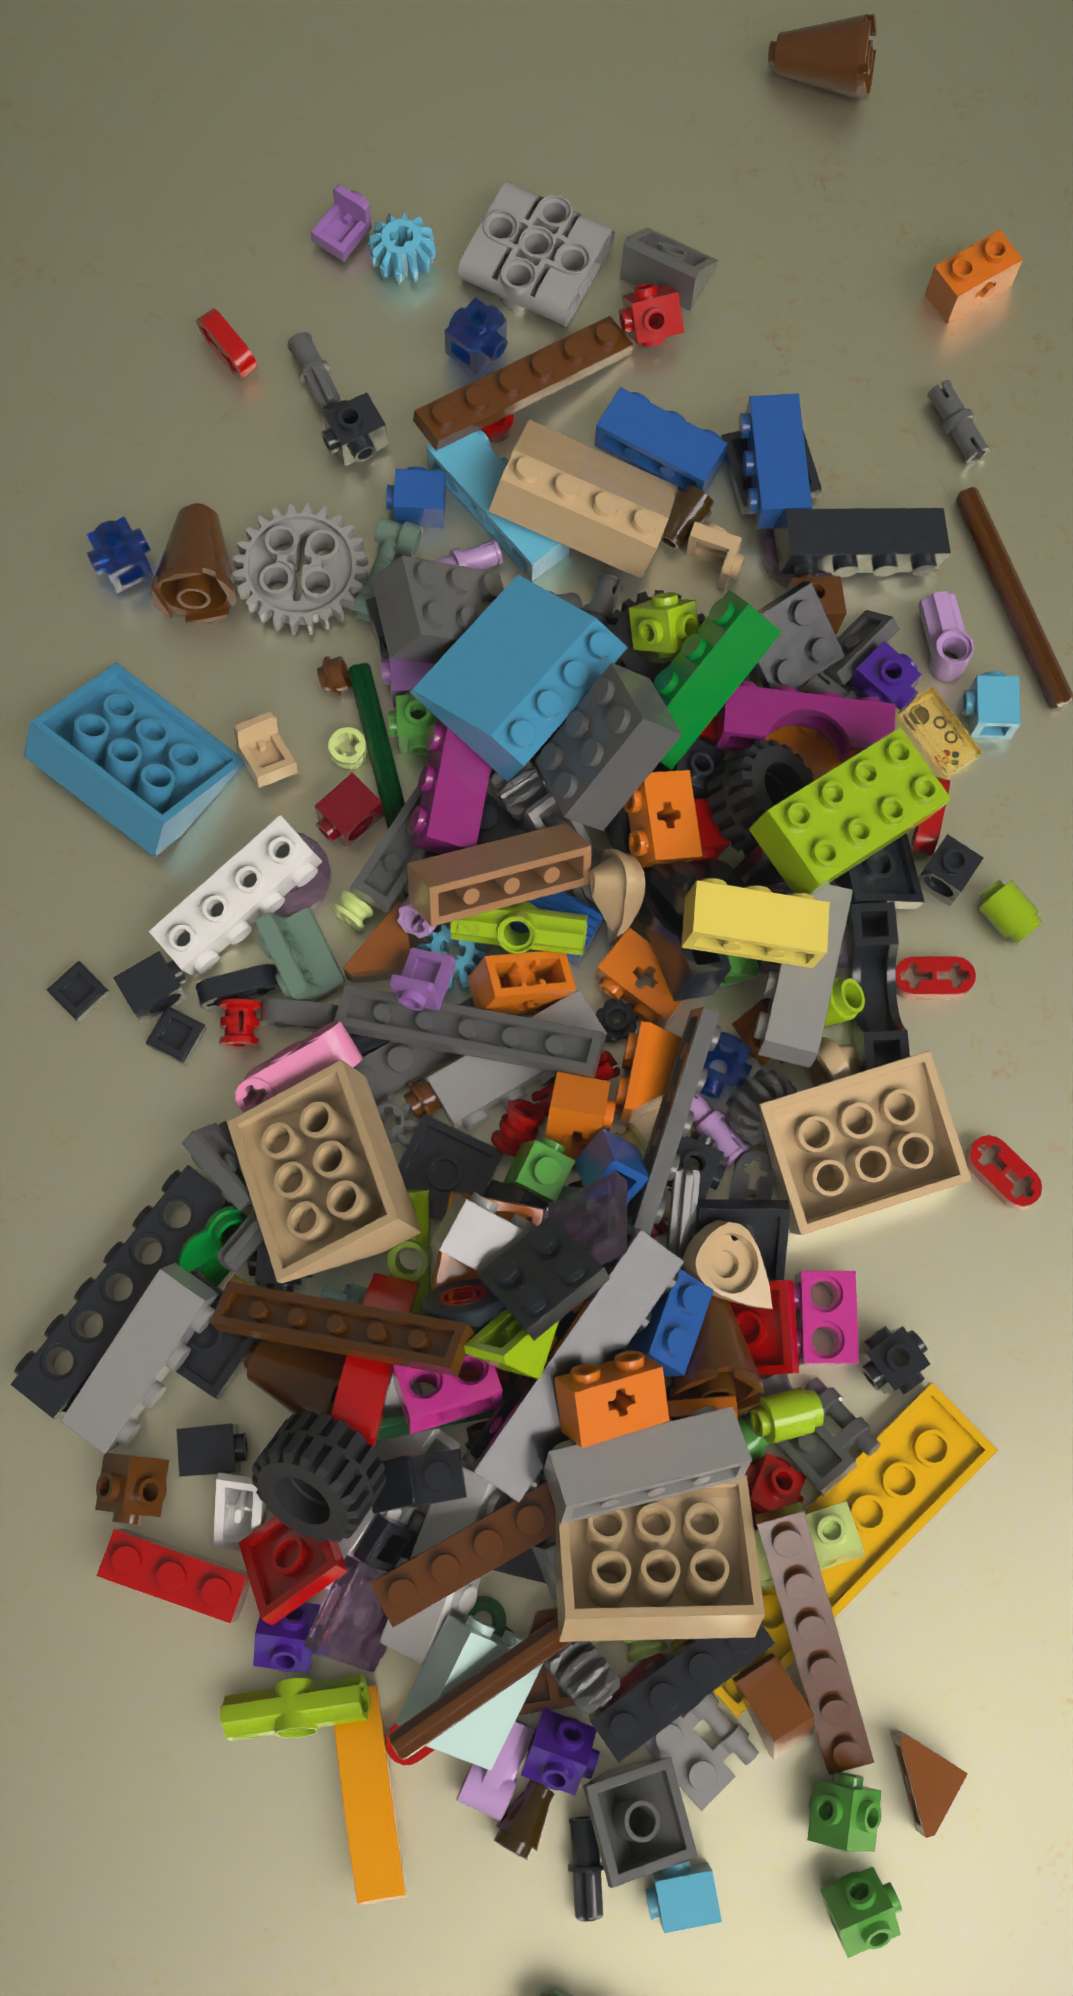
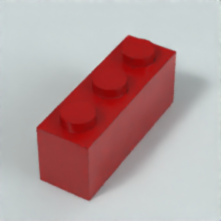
[96,1528,250,1624]

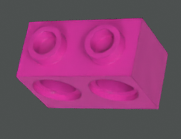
[793,1271,859,1366]
[393,1356,503,1435]

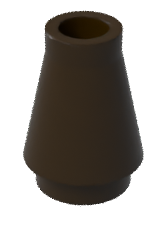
[661,485,714,550]
[493,1780,555,1860]

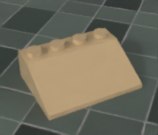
[489,420,678,579]
[758,1051,972,1235]
[227,1060,422,1283]
[555,1475,765,1642]

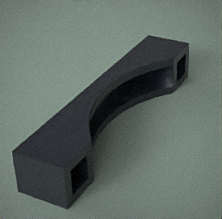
[605,807,732,1002]

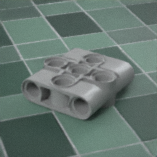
[457,181,615,326]

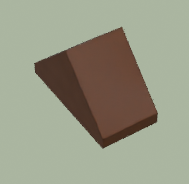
[343,901,411,984]
[732,1653,815,1759]
[891,1730,968,1838]

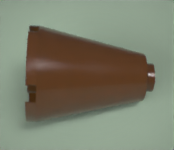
[768,14,877,100]
[151,503,237,624]
[670,1296,764,1415]
[244,1339,347,1415]

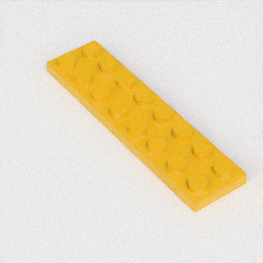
[670,1382,998,1718]

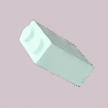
[395,1614,543,1770]

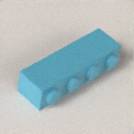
[426,430,570,582]

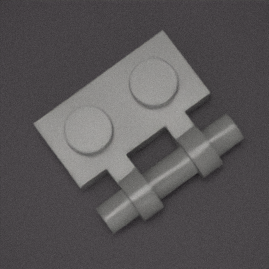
[643,1692,759,1811]

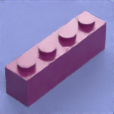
[410,717,491,855]

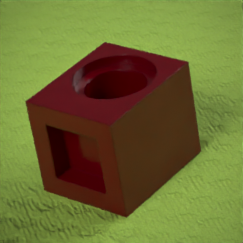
[314,772,384,849]

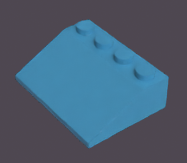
[410,575,628,782]
[24,663,244,857]

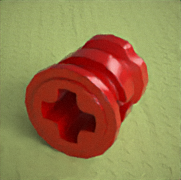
[218,999,262,1048]
[491,1099,545,1157]

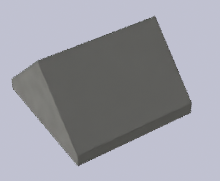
[620,228,718,311]
[583,1757,698,1888]

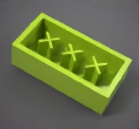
[749,727,952,895]

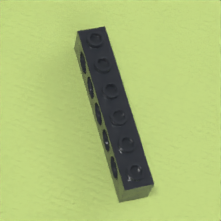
[10,1165,234,1420]

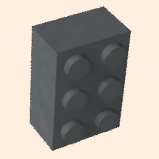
[371,556,504,664]
[535,663,682,831]

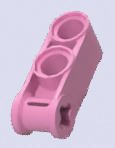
[235,1020,363,1112]

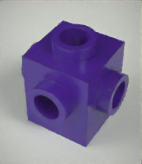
[849,641,922,712]
[253,1602,327,1674]
[521,1708,600,1796]

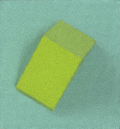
[464,1310,559,1380]

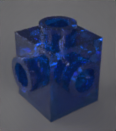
[444,297,508,376]
[86,516,154,594]
[700,1032,753,1099]

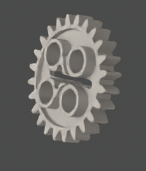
[233,503,368,635]

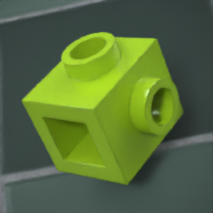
[629,592,699,658]

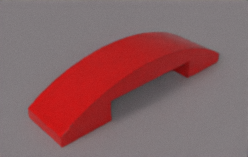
[331,1272,419,1448]

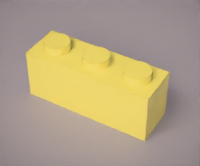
[681,878,830,968]

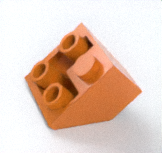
[615,1021,682,1126]

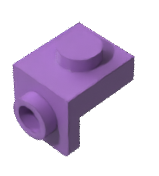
[310,184,372,262]
[389,948,456,1011]

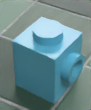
[962,671,1021,739]
[645,1859,722,1933]

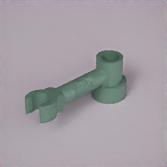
[353,517,423,622]

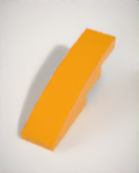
[334,1685,407,1906]

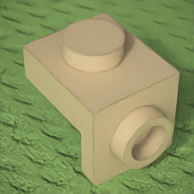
[686,521,745,590]
[234,711,298,788]

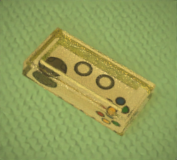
[897,687,983,779]

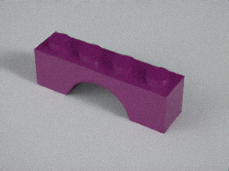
[715,681,896,763]

